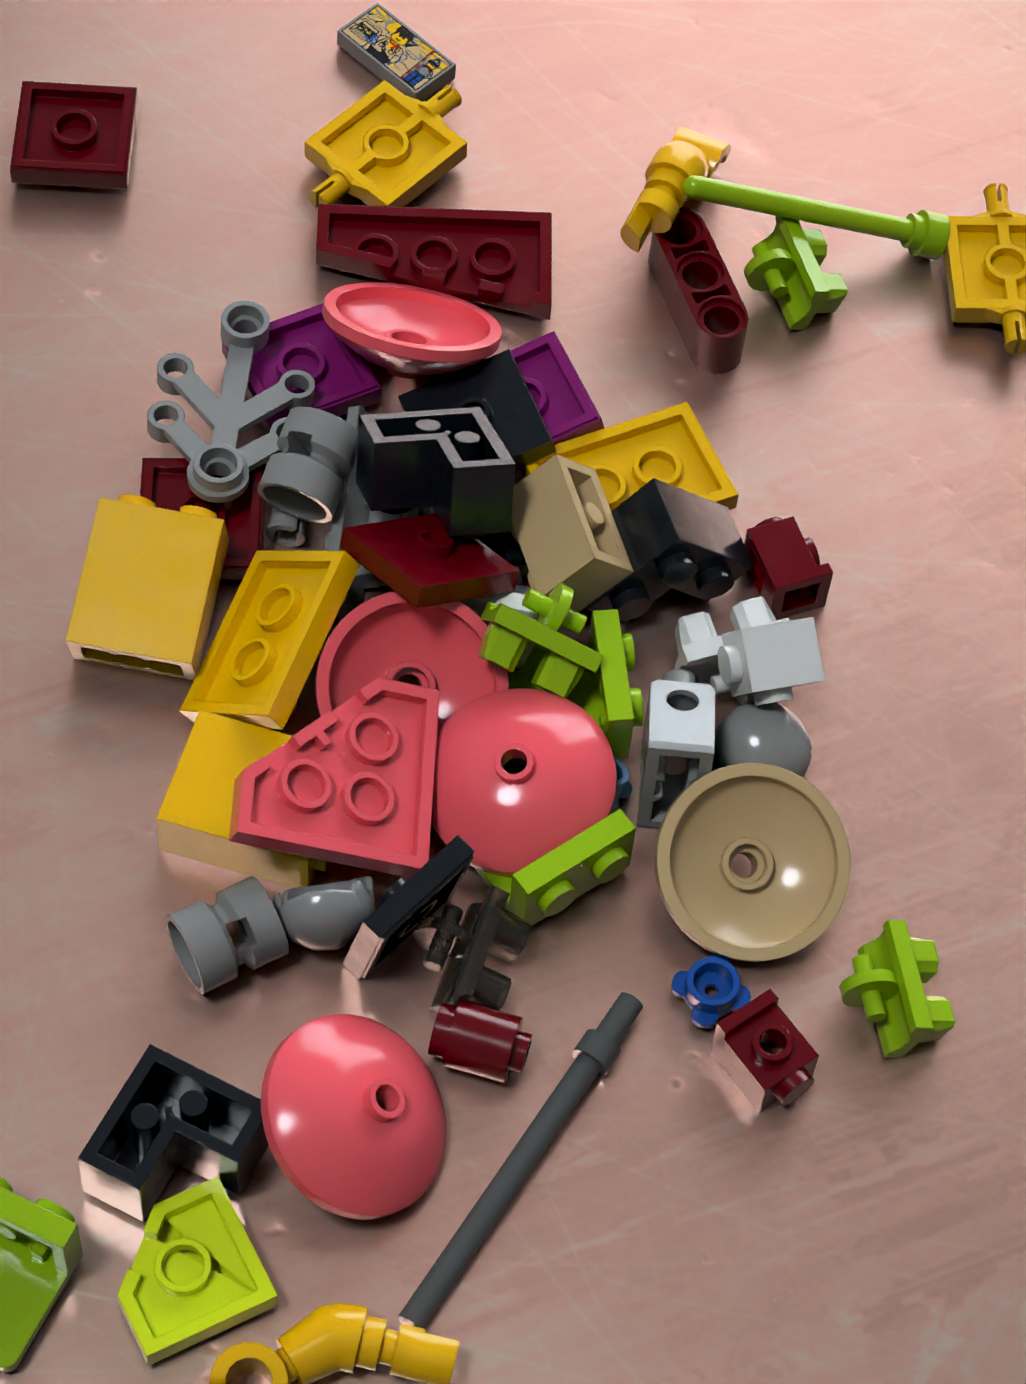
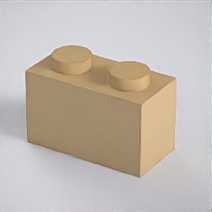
[510,454,634,612]

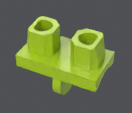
[744,216,848,330]
[478,583,604,698]
[839,919,955,1058]

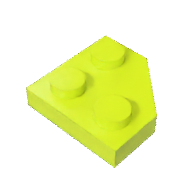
[117,1176,278,1366]

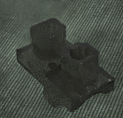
[414,885,532,1012]

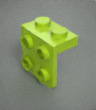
[506,609,643,766]
[474,809,636,931]
[0,1177,83,1372]

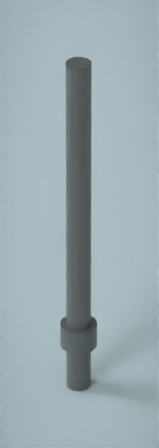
[398,992,643,1328]

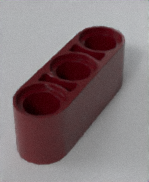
[648,207,749,374]

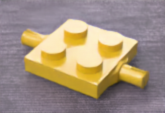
[304,80,467,208]
[943,182,1026,354]

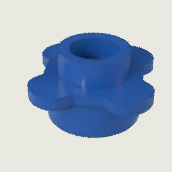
[671,955,751,1028]

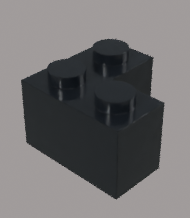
[356,407,516,539]
[587,478,754,622]
[78,1044,269,1222]

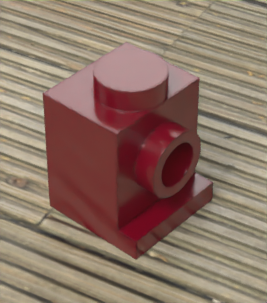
[744,516,833,620]
[710,988,819,1113]

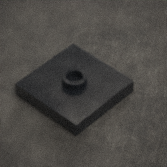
[398,349,556,469]
[343,835,475,980]

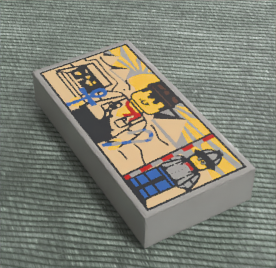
[337,2,456,102]

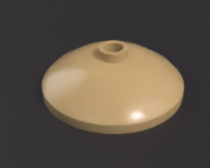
[654,763,851,962]

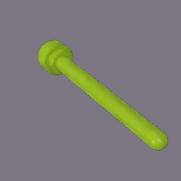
[683,175,950,260]

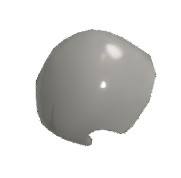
[713,701,812,777]
[273,876,375,951]

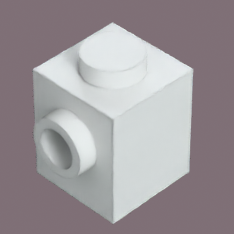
[718,617,825,706]

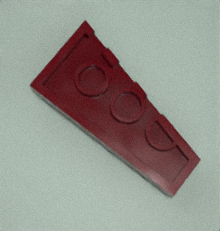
[316,204,552,320]

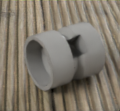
[257,406,358,523]
[165,876,289,994]

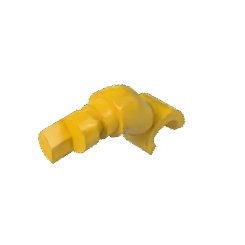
[620,126,731,252]
[209,1303,460,1384]

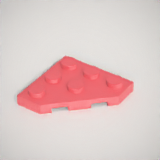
[229,677,440,878]

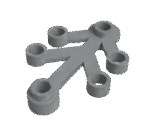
[147,301,315,503]

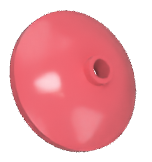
[322,282,502,379]
[315,591,509,732]
[431,688,617,877]
[261,1014,447,1220]

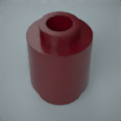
[428,1000,533,1083]

